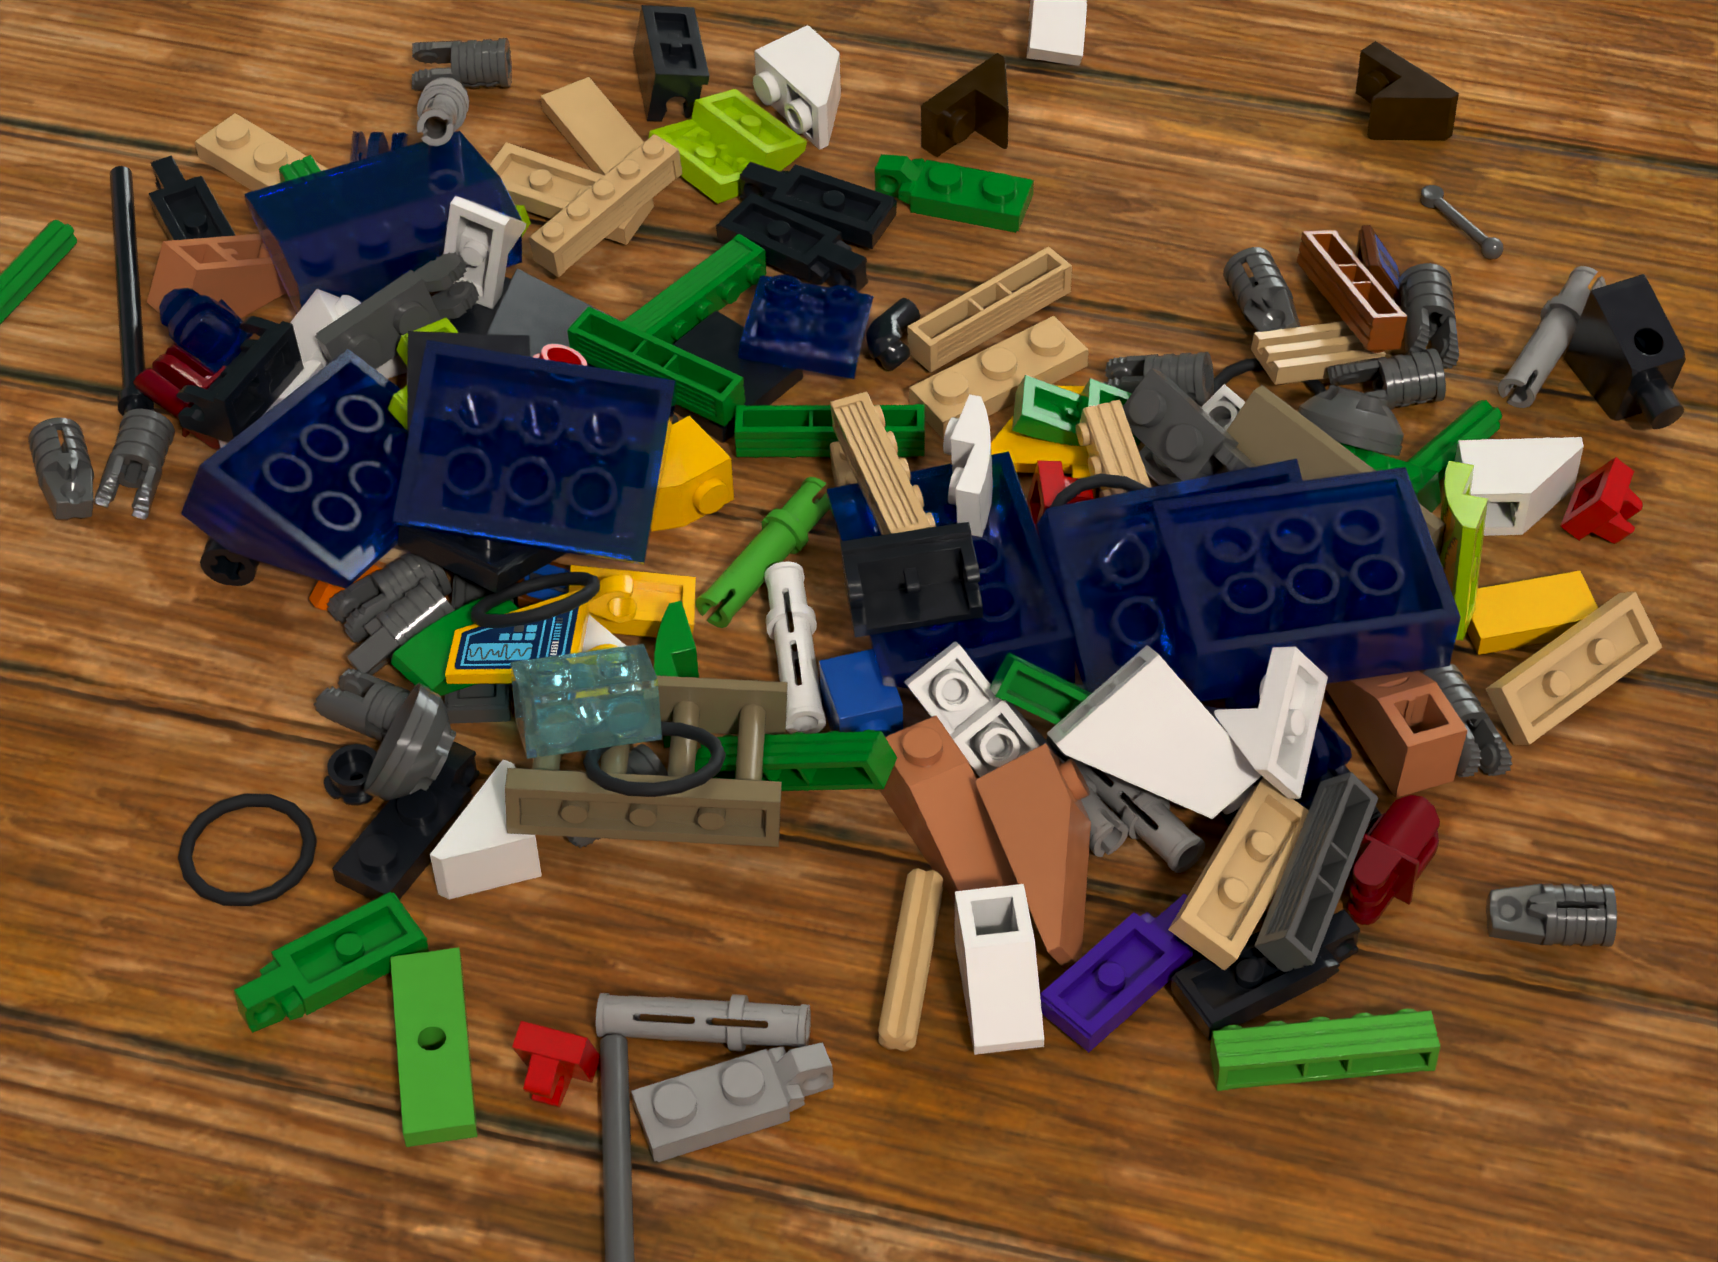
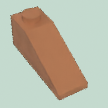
[147,230,327,333]
[879,715,1018,902]
[974,743,1091,971]

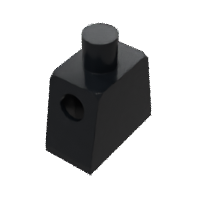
[1564,274,1686,429]

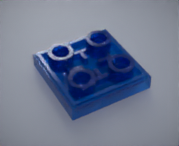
[738,275,874,379]

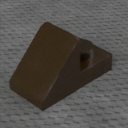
[1355,41,1459,141]
[921,53,1009,157]

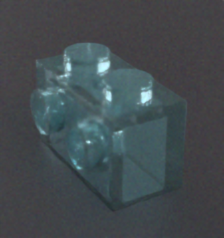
[510,644,662,759]

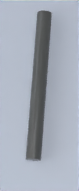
[600,1034,635,1262]

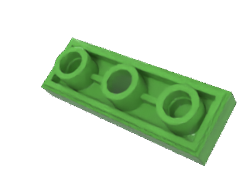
[390,947,478,1147]

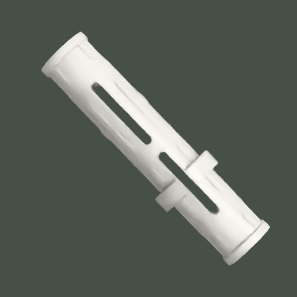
[764,561,826,734]

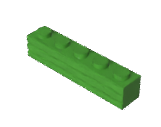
[1209,1009,1440,1091]

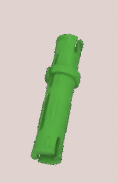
[695,477,837,628]

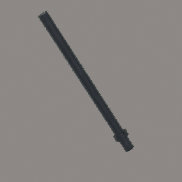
[110,166,154,416]

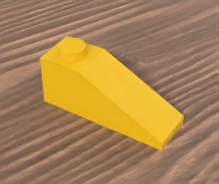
[536,416,734,542]

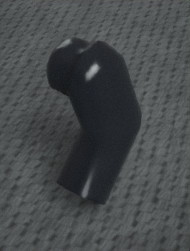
[866,298,920,371]

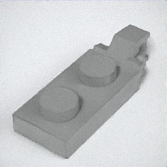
[631,1042,834,1162]

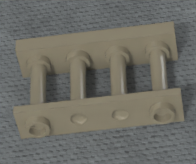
[505,669,788,847]

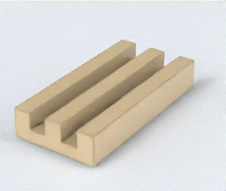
[1251,321,1386,385]

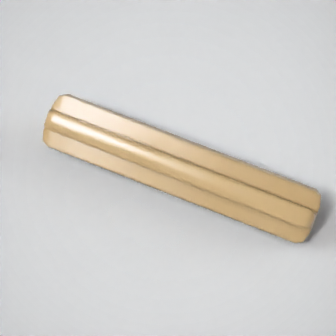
[878,868,943,1052]

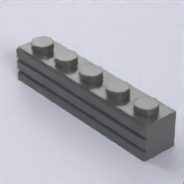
[1255,772,1378,972]

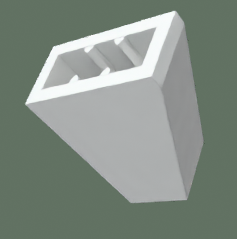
[1047,645,1262,819]

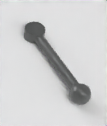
[1420,185,1504,260]

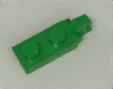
[874,154,1034,233]
[234,892,429,1033]

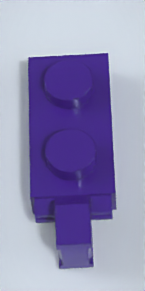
[1040,894,1194,1053]

